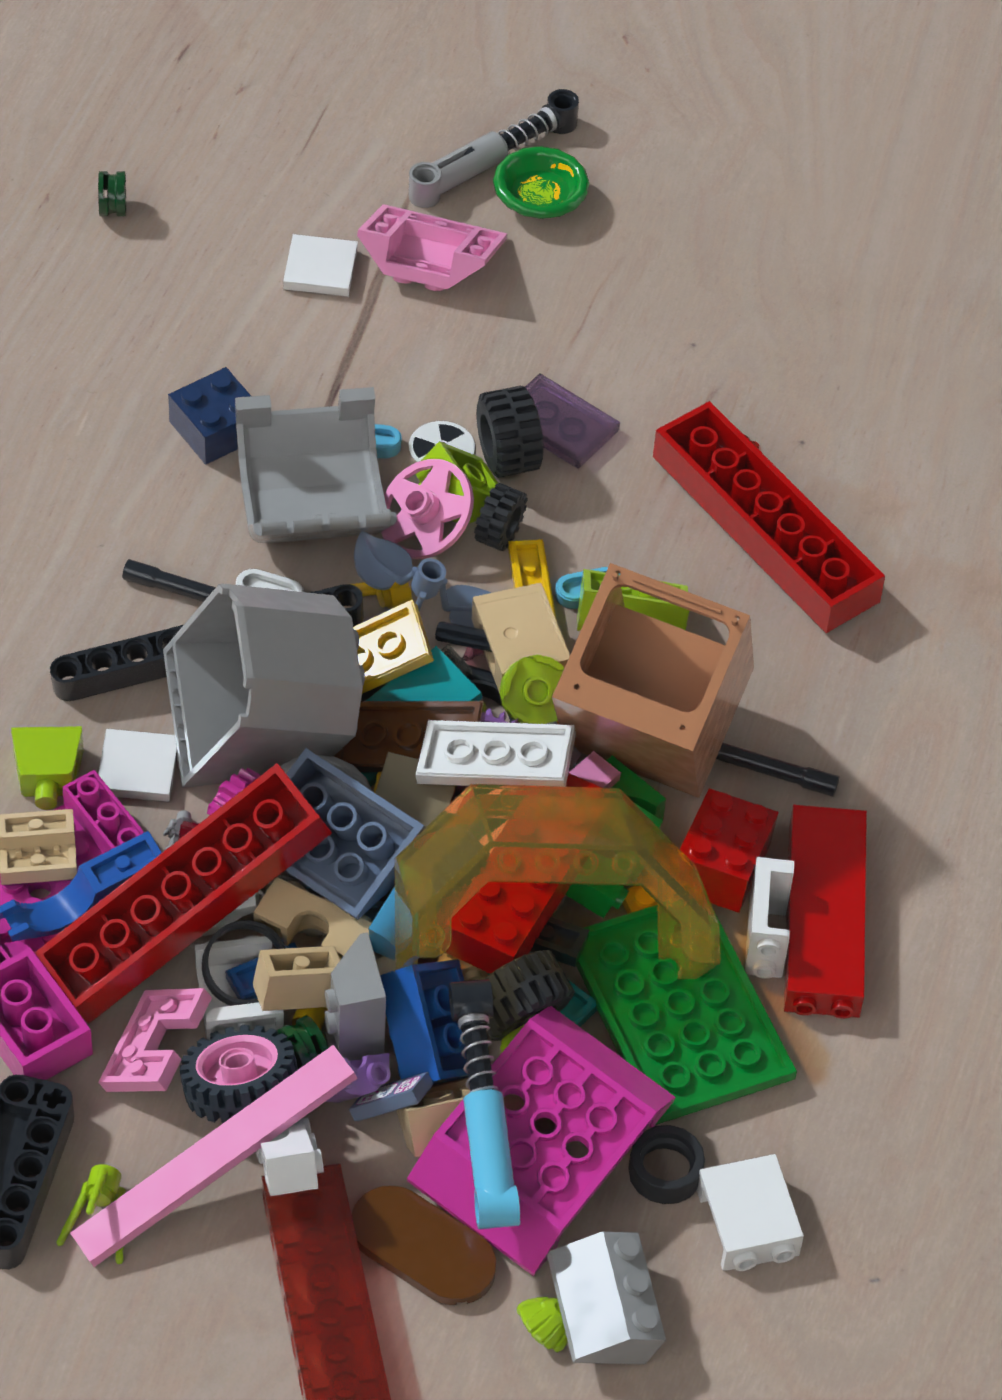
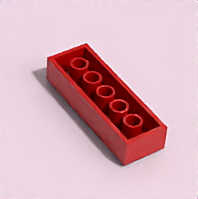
[442,773,615,974]

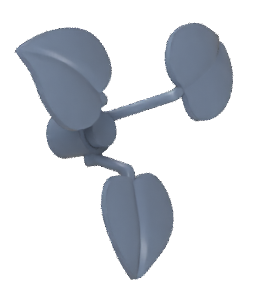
[354,531,492,646]

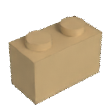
[253,946,340,1011]

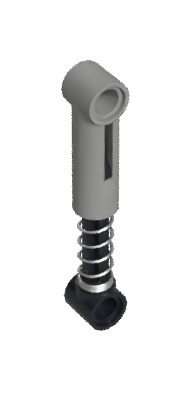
[408,89,579,208]

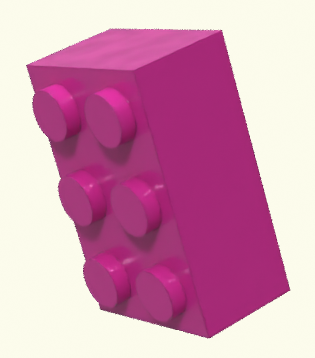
[0,947,93,1080]

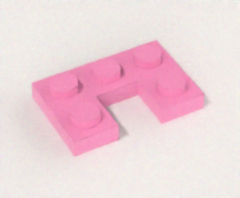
[98,988,212,1092]

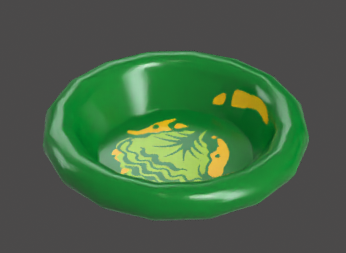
[493,146,590,219]

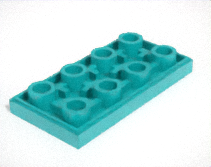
[361,646,483,787]

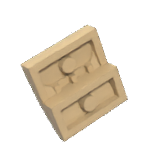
[0,809,77,885]

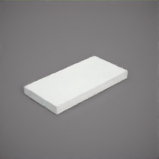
[416,720,576,789]

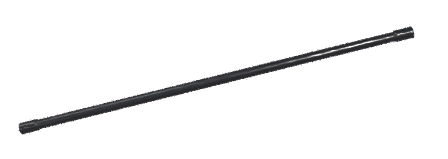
[122,559,840,797]

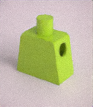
[11,726,84,810]

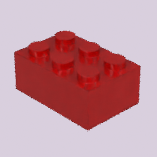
[669,788,779,913]

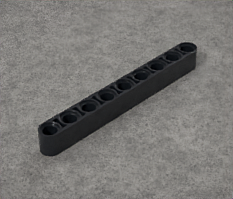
[50,584,364,701]

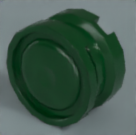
[98,171,126,216]
[277,1015,328,1070]

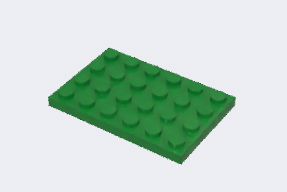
[576,895,797,1126]

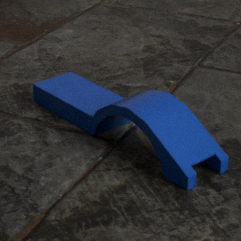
[0,831,162,942]

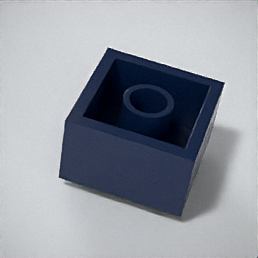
[168,367,251,465]

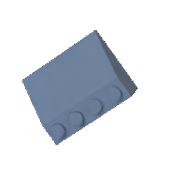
[285,748,434,920]

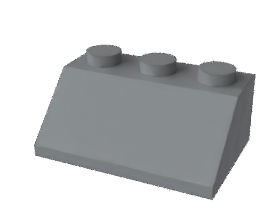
[324,932,386,1061]
[547,1231,666,1364]

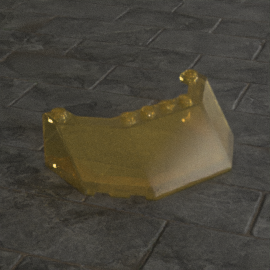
[395,784,720,979]

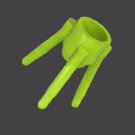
[56,1164,126,1264]

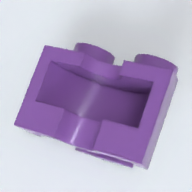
[299,1053,390,1103]

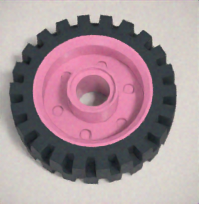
[180,1025,298,1124]

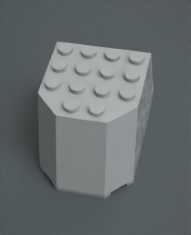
[163,584,365,788]

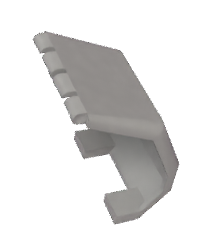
[235,387,397,543]

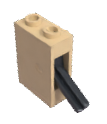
[435,583,570,693]

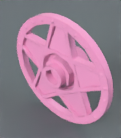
[381,459,474,559]

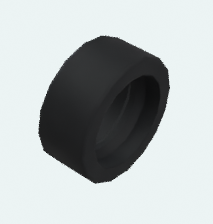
[628,1125,705,1204]

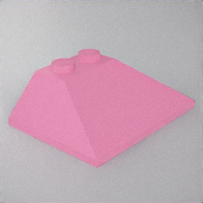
[357,204,507,291]

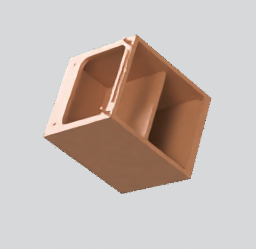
[552,563,754,798]

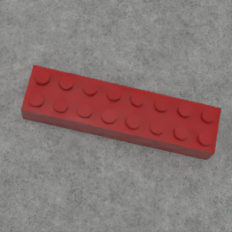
[653,401,885,633]
[34,763,332,1024]

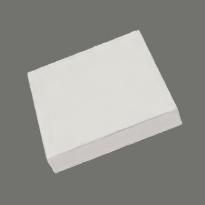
[283,234,358,297]
[98,729,177,802]

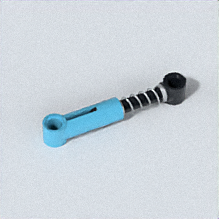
[449,979,520,1229]

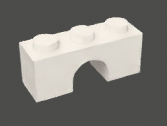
[256,1117,324,1196]

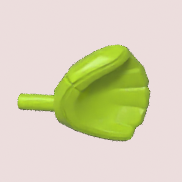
[516,1297,568,1353]

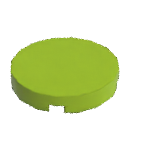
[500,655,564,724]

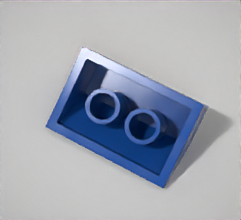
[380,959,468,1085]

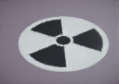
[409,421,475,462]

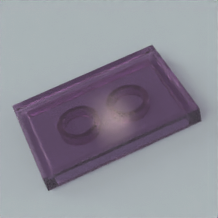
[525,373,620,469]

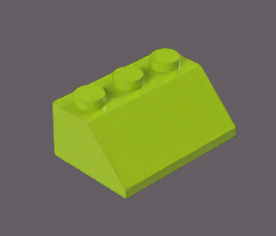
[577,569,689,631]

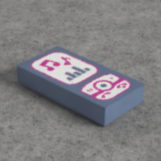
[349,1072,434,1121]

